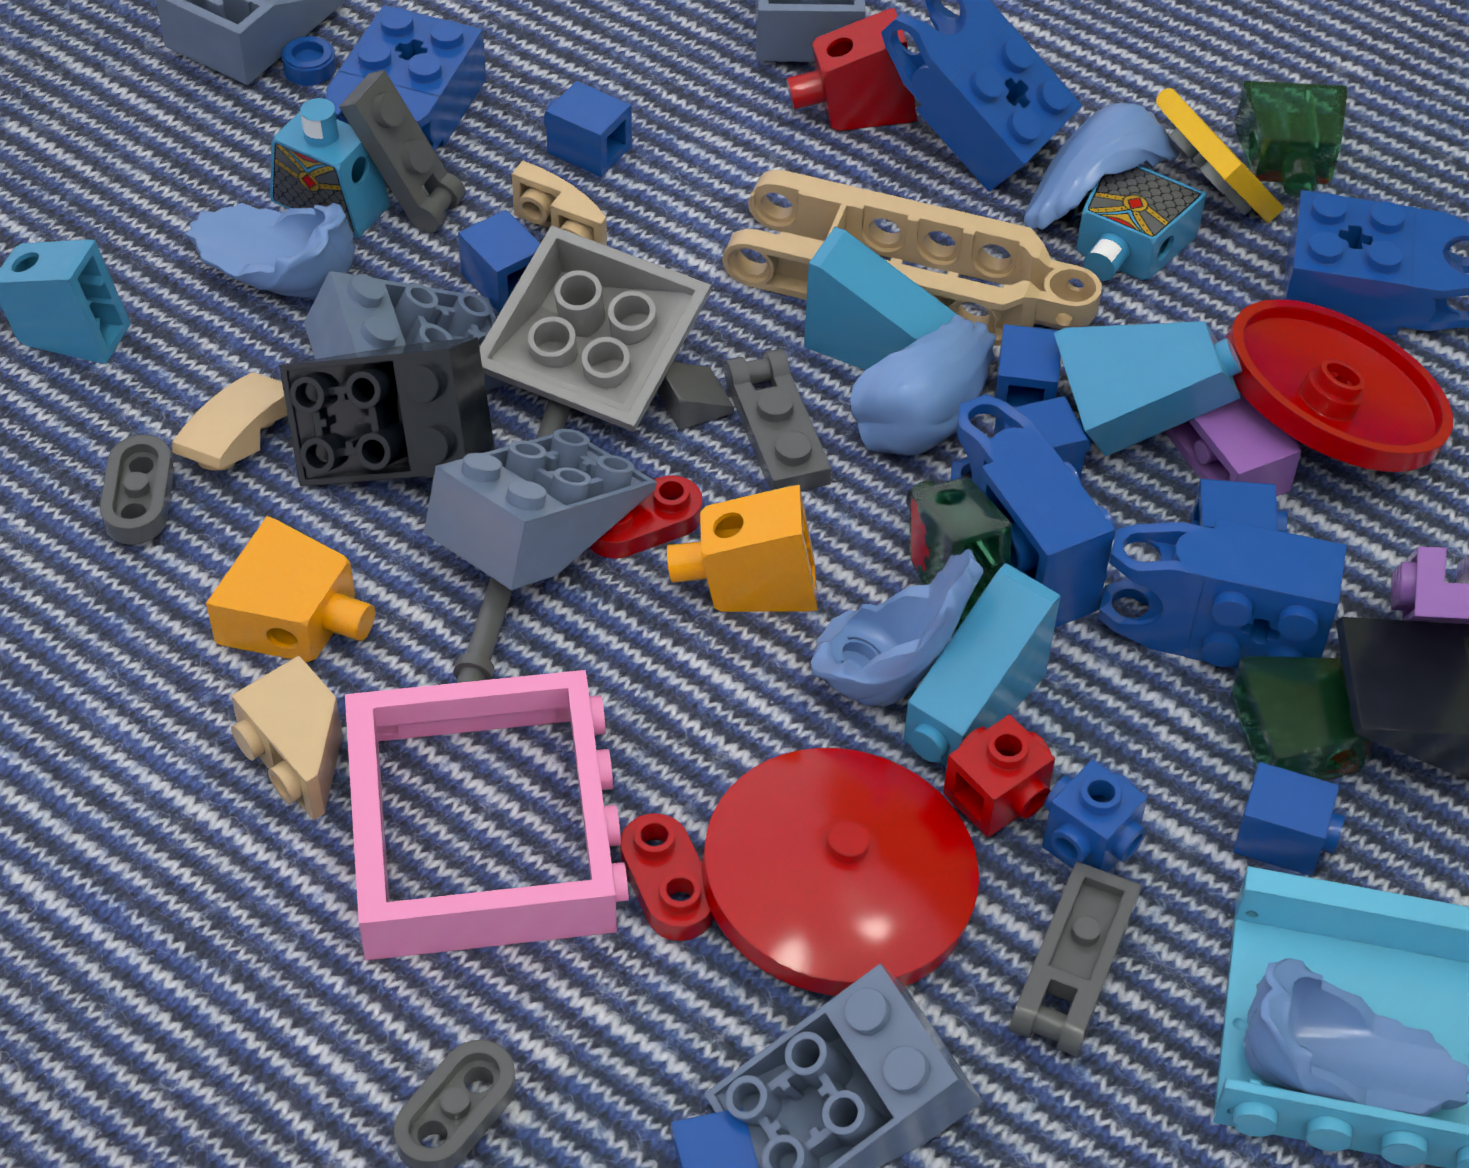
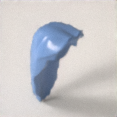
[1024,103,1180,230]
[186,202,356,300]
[850,315,997,455]
[811,549,983,707]
[1243,958,1469,1117]

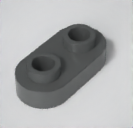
[100,435,174,545]
[394,1040,516,1168]

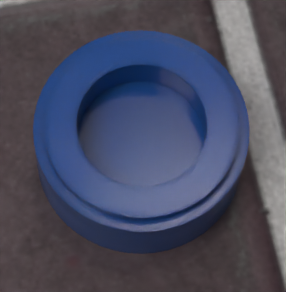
[281,36,337,86]

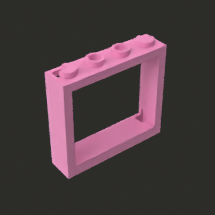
[345,670,629,961]

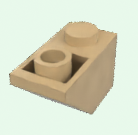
[231,655,343,821]

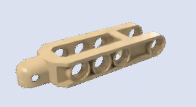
[722,169,1102,346]

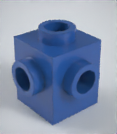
[1042,759,1148,873]

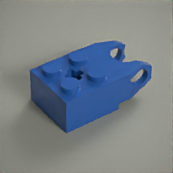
[881,0,1083,192]
[326,5,486,151]
[1283,190,1469,335]
[950,394,1115,628]
[1098,518,1347,684]

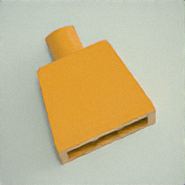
[667,485,818,612]
[206,516,375,662]

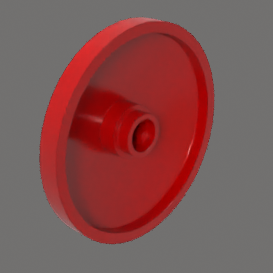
[1224,299,1453,472]
[701,748,979,996]

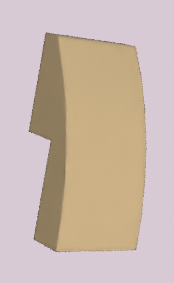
[512,160,607,246]
[172,372,287,470]

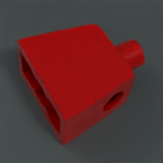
[786,8,917,131]

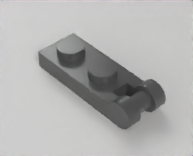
[339,70,466,234]
[724,348,832,491]
[1009,861,1142,1057]

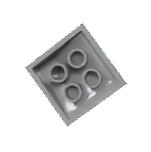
[480,225,711,432]

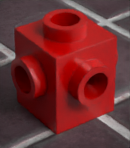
[943,714,1055,838]

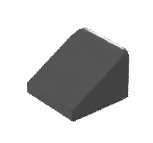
[657,362,734,430]

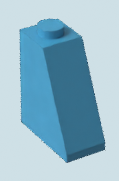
[804,227,958,370]
[1054,321,1242,456]
[903,563,1061,768]

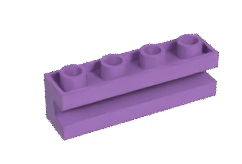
[1390,547,1469,624]

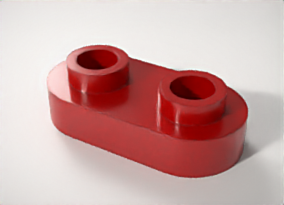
[589,475,702,559]
[620,813,714,941]

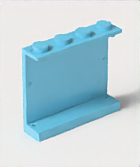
[1213,866,1469,1168]

